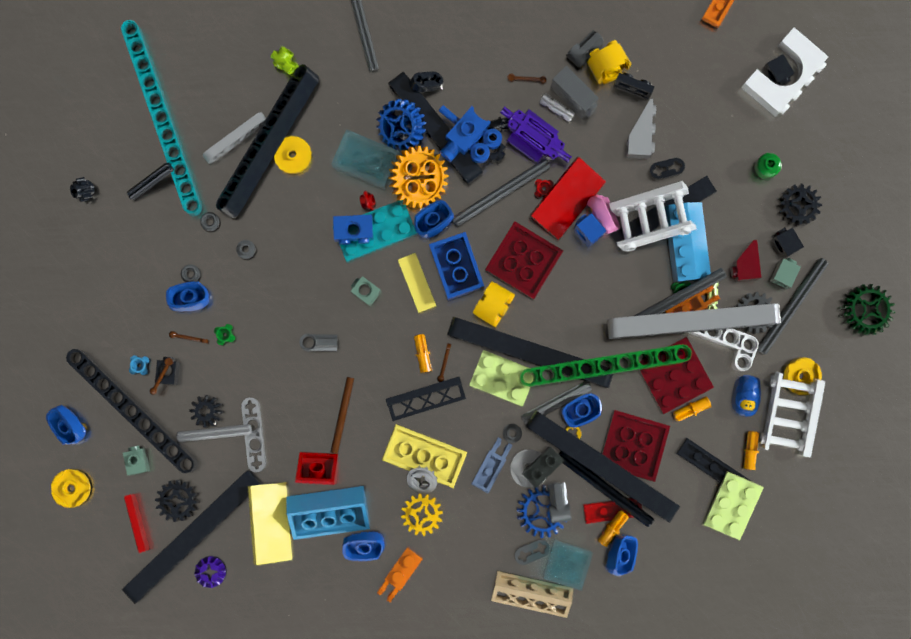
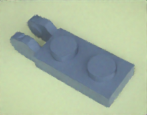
[471,437,512,493]

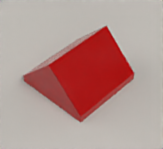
[295,452,338,485]

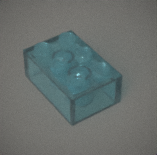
[331,129,400,190]

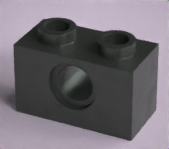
[521,446,564,488]

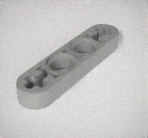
[202,112,266,164]
[241,398,266,472]

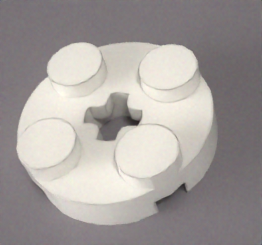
[510,450,542,488]

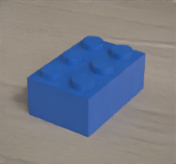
[429,232,484,301]

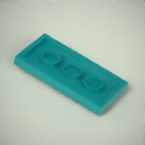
[332,200,417,262]

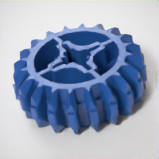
[376,99,427,151]
[516,485,567,538]

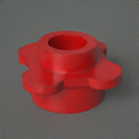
[534,179,554,198]
[360,191,375,210]

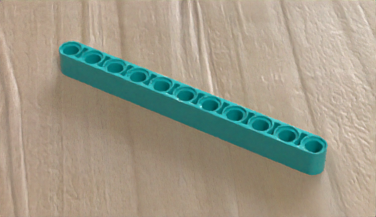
[121,20,203,216]

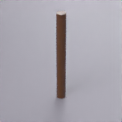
[330,377,354,454]

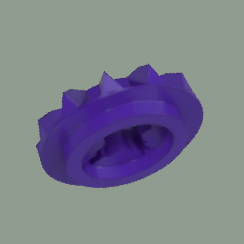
[194,556,226,588]

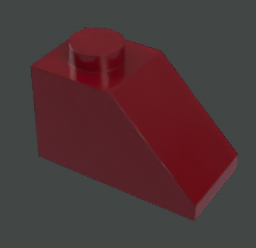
[731,240,762,282]

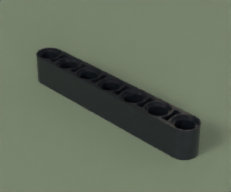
[388,72,483,184]

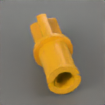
[414,334,432,373]
[673,396,711,422]
[743,431,759,470]
[597,510,629,547]

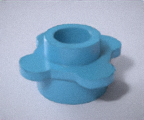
[129,355,149,375]

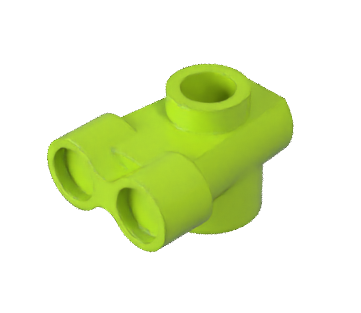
[270,46,299,75]

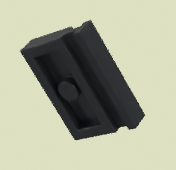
[613,73,655,100]

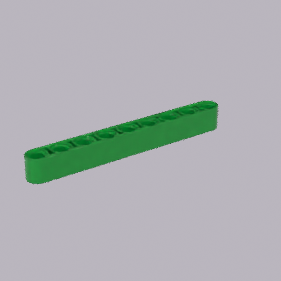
[519,345,692,387]

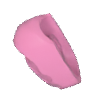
[587,195,620,234]

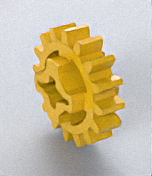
[401,493,443,536]

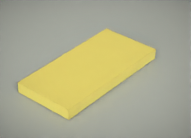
[382,424,467,488]
[248,482,292,565]

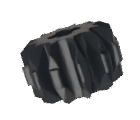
[189,395,223,428]

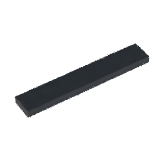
[610,176,717,251]

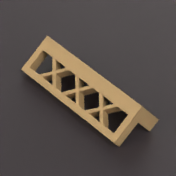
[491,571,573,618]

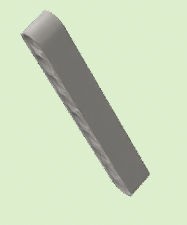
[607,304,781,339]

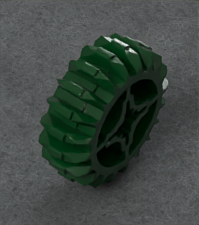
[842,284,895,336]

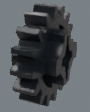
[779,183,822,226]
[155,480,199,522]

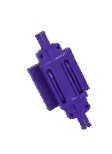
[500,106,572,163]

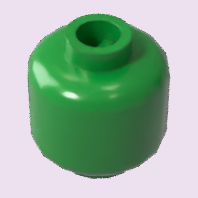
[755,153,782,179]

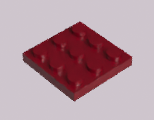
[485,221,564,300]
[639,337,714,415]
[602,410,670,482]

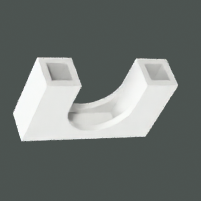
[741,28,828,117]

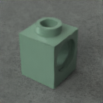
[351,276,381,306]

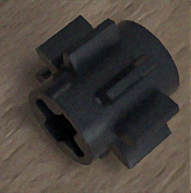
[70,177,94,202]

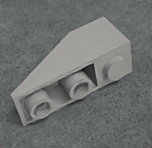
[626,99,656,159]

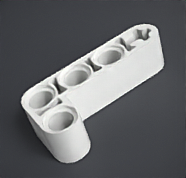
[688,329,758,372]

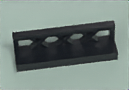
[385,376,466,421]

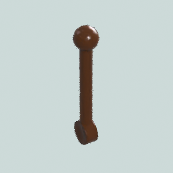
[508,74,547,83]
[169,331,208,344]
[437,343,451,382]
[149,358,173,395]

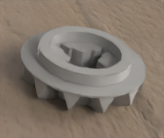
[407,465,438,494]

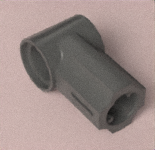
[566,30,604,69]
[299,334,337,352]
[548,483,571,523]

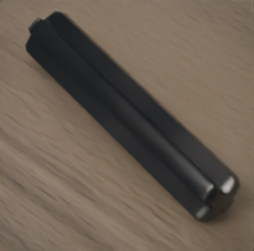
[127,163,174,200]

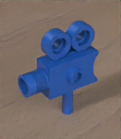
[439,105,502,163]

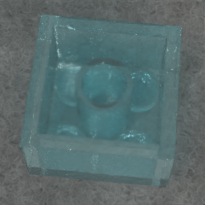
[543,539,593,591]

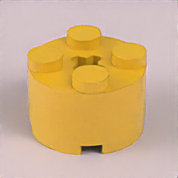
[587,40,632,84]
[473,282,515,328]

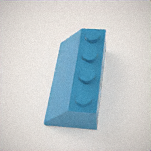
[664,202,711,283]
[286,486,370,540]

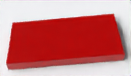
[530,157,606,240]

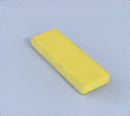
[398,253,436,313]

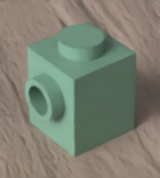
[770,258,801,289]
[123,446,150,476]

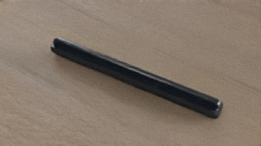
[559,451,655,527]

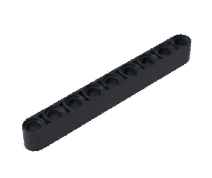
[216,64,319,218]
[447,317,614,388]
[66,349,198,473]
[525,410,681,523]
[122,470,261,604]

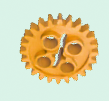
[388,146,449,208]

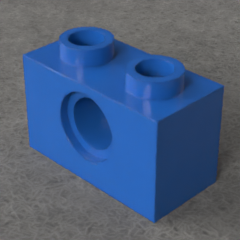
[573,213,606,248]
[333,215,374,245]

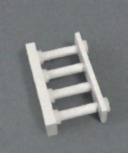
[609,181,697,252]
[759,371,826,458]

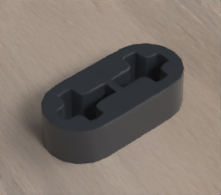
[409,71,444,92]
[649,158,685,181]

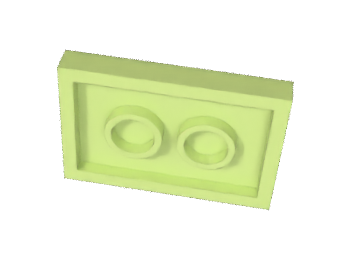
[469,350,533,407]
[703,471,764,540]

